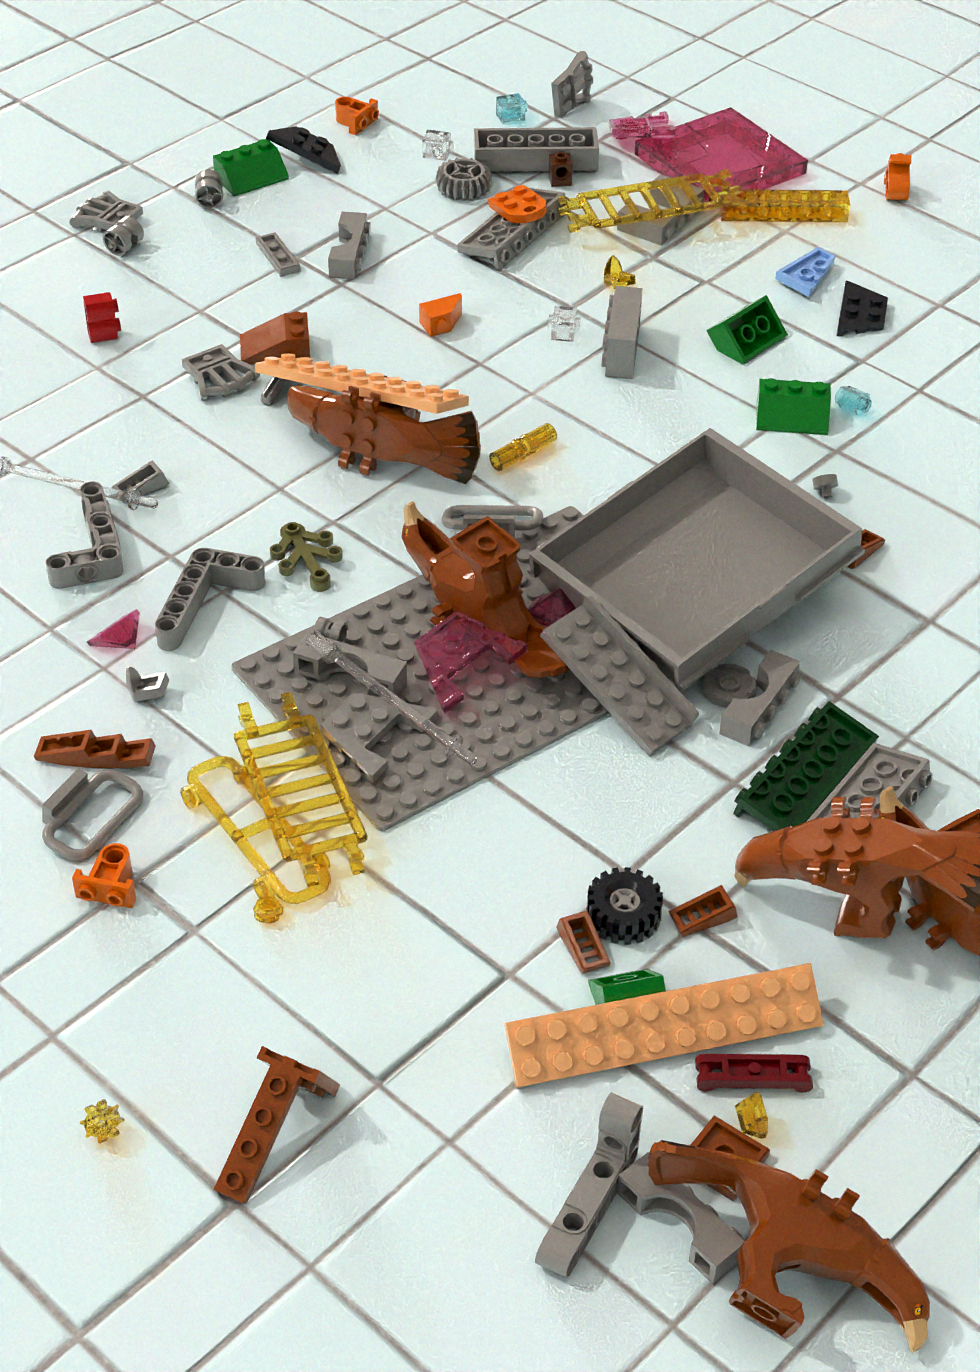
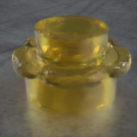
[253,895,283,923]

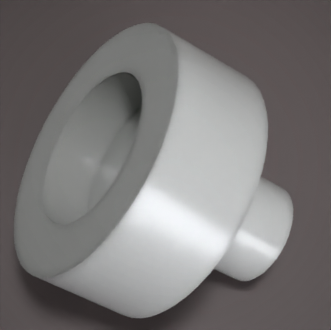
[812,474,838,498]

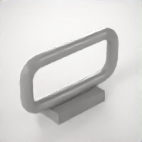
[441,505,543,539]
[42,768,143,861]

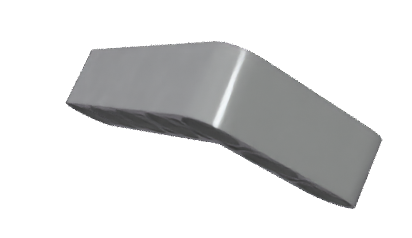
[155,547,266,651]

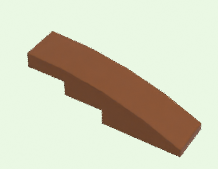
[34,730,156,768]

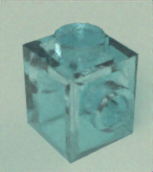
[496,93,528,124]

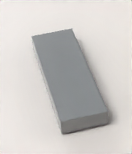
[256,232,301,277]

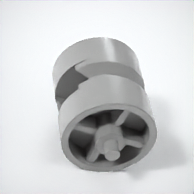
[195,169,223,209]
[103,216,144,256]

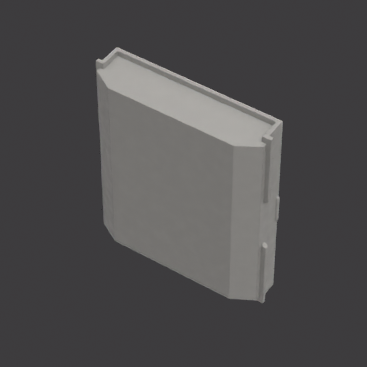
[527,428,865,691]

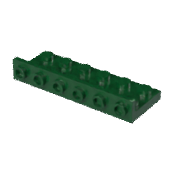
[733,701,879,831]

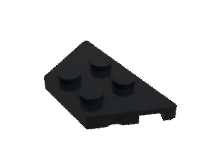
[266,126,341,174]
[836,281,888,336]

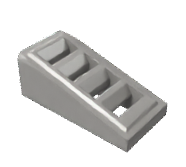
[111,460,169,503]

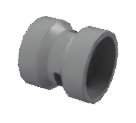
[313,617,348,643]

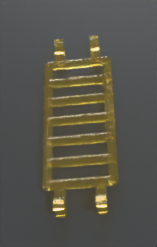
[558,169,742,233]
[233,692,368,887]

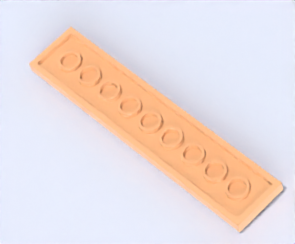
[255,354,469,414]
[504,963,824,1087]

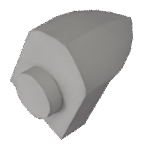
[126,666,169,701]

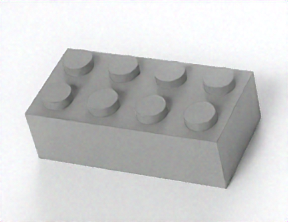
[601,286,643,379]

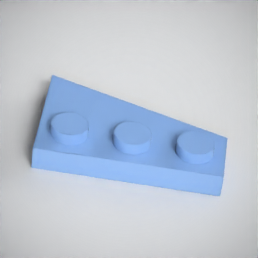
[775,247,835,297]

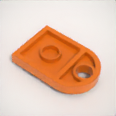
[488,185,547,223]

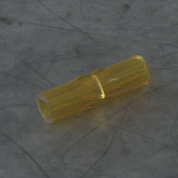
[489,423,557,471]

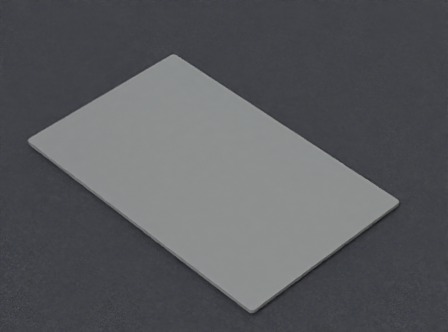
[232,506,609,831]

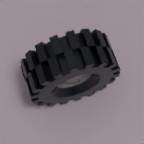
[586,867,663,945]

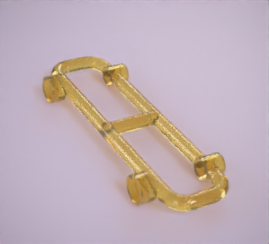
[180,756,331,904]

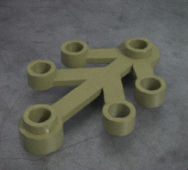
[270,522,343,592]

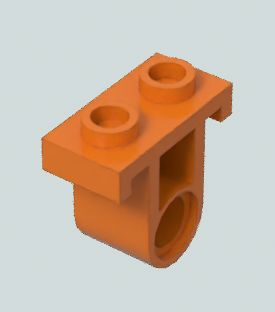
[335,97,379,135]
[884,153,912,200]
[72,843,136,908]

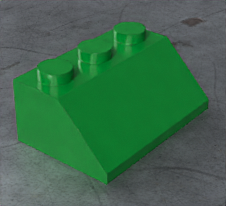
[213,139,289,196]
[706,295,788,364]
[756,378,831,435]

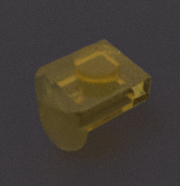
[604,255,635,289]

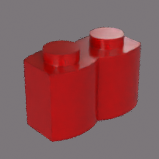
[83,292,121,343]

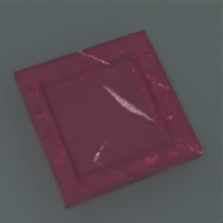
[634,107,808,209]

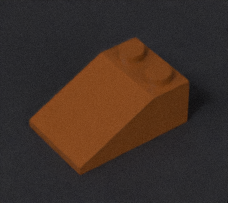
[240,311,310,365]

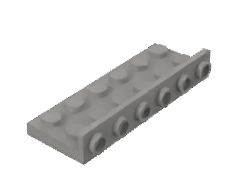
[457,188,568,269]
[540,595,699,756]
[806,743,932,822]

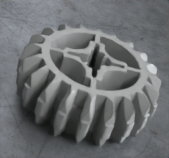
[436,158,492,201]

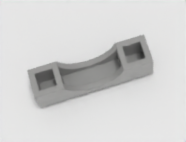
[328,211,371,279]
[293,632,407,700]
[719,650,801,747]
[617,1152,744,1285]

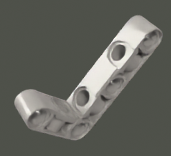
[46,481,124,589]
[535,1092,643,1278]

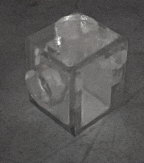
[422,129,454,161]
[548,306,581,342]

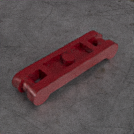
[695,1054,813,1093]

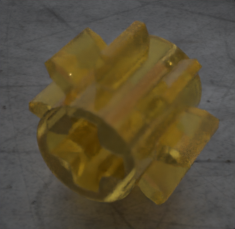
[80,1099,125,1143]

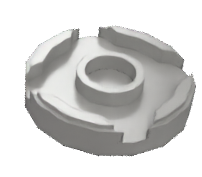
[702,663,757,708]

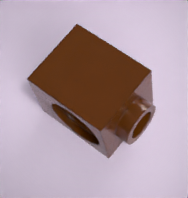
[548,152,573,187]

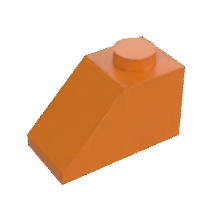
[419,293,462,337]

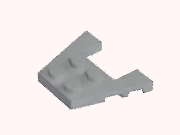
[321,692,437,783]

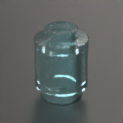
[835,386,872,416]

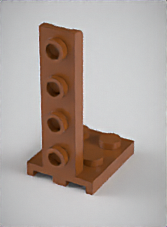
[213,1046,340,1204]

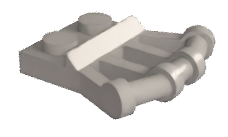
[551,51,593,118]
[69,190,143,232]
[182,344,260,400]

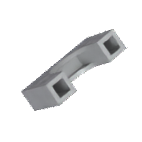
[617,174,705,245]

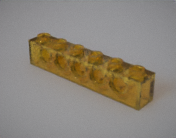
[719,189,850,222]

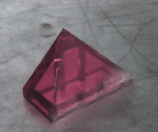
[528,588,576,627]
[87,609,140,649]

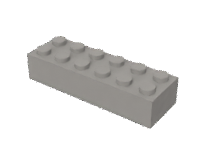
[474,127,599,173]

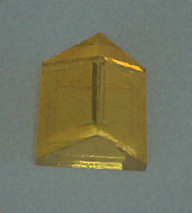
[735,1092,768,1139]

